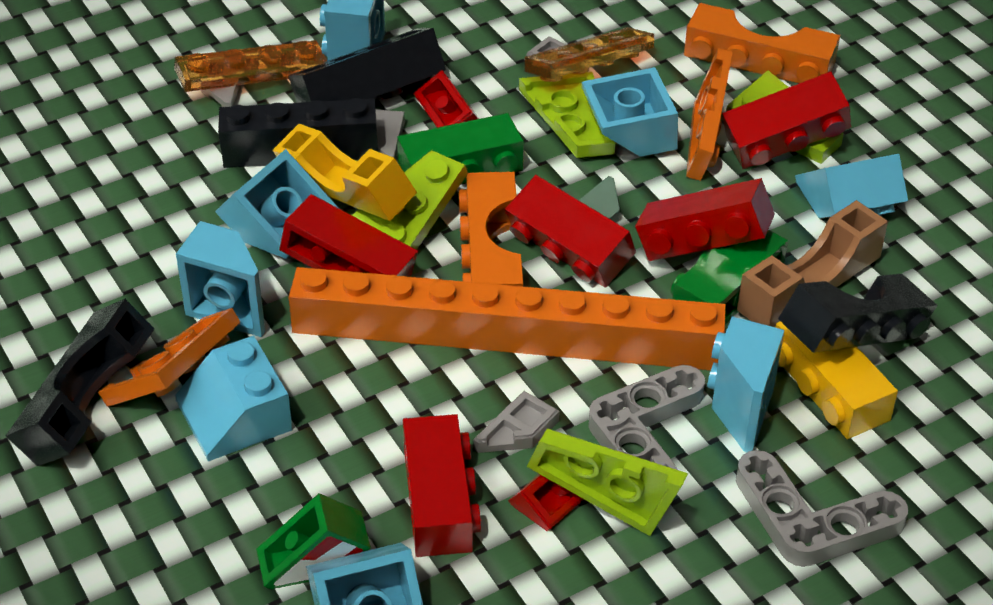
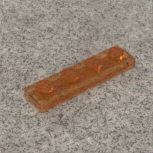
[525,27,654,82]
[174,40,327,92]

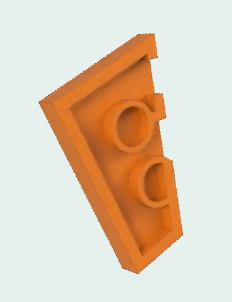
[686,47,733,181]
[98,308,241,407]

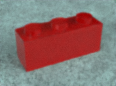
[722,71,851,169]
[505,174,636,288]
[635,178,775,261]
[279,194,418,277]
[403,414,481,557]

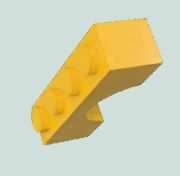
[272,124,417,221]

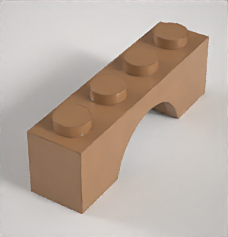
[737,200,888,327]

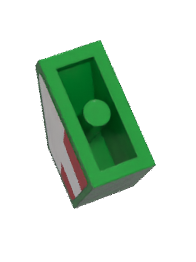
[256,493,371,589]

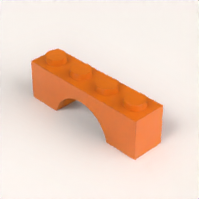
[684,3,840,83]
[459,172,523,286]

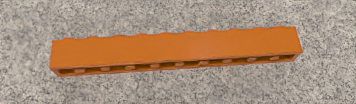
[289,267,726,370]

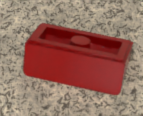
[413,70,480,128]
[508,474,583,531]

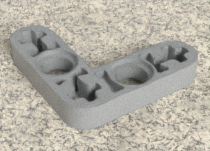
[588,365,705,470]
[736,450,908,567]

